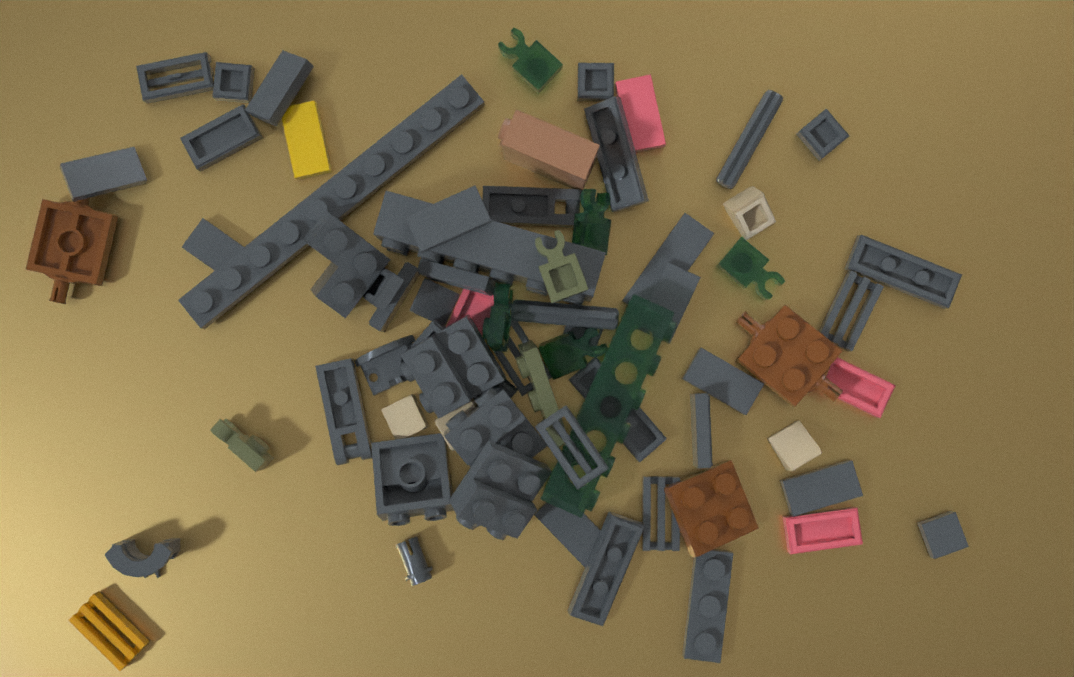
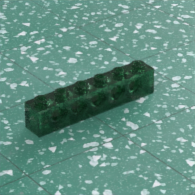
[541,294,677,518]

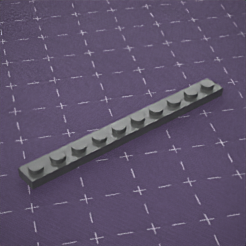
[178,74,485,329]

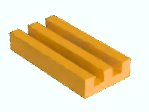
[68,591,150,671]

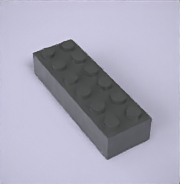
[373,190,606,305]

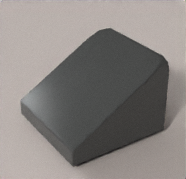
[410,278,460,326]

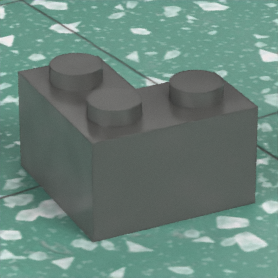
[303,210,391,318]

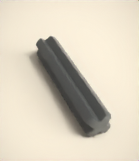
[717,90,783,189]
[511,299,619,330]

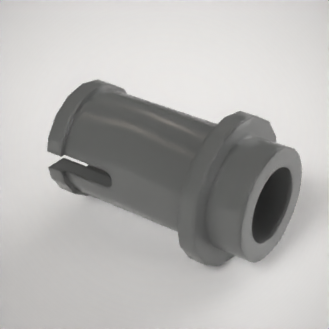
[396,536,433,586]

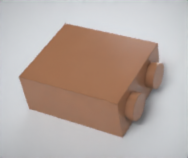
[498,110,600,190]

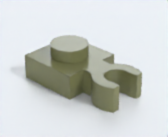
[535,230,589,304]
[210,418,274,472]

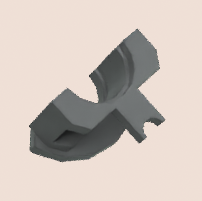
[354,335,415,396]
[105,538,181,578]

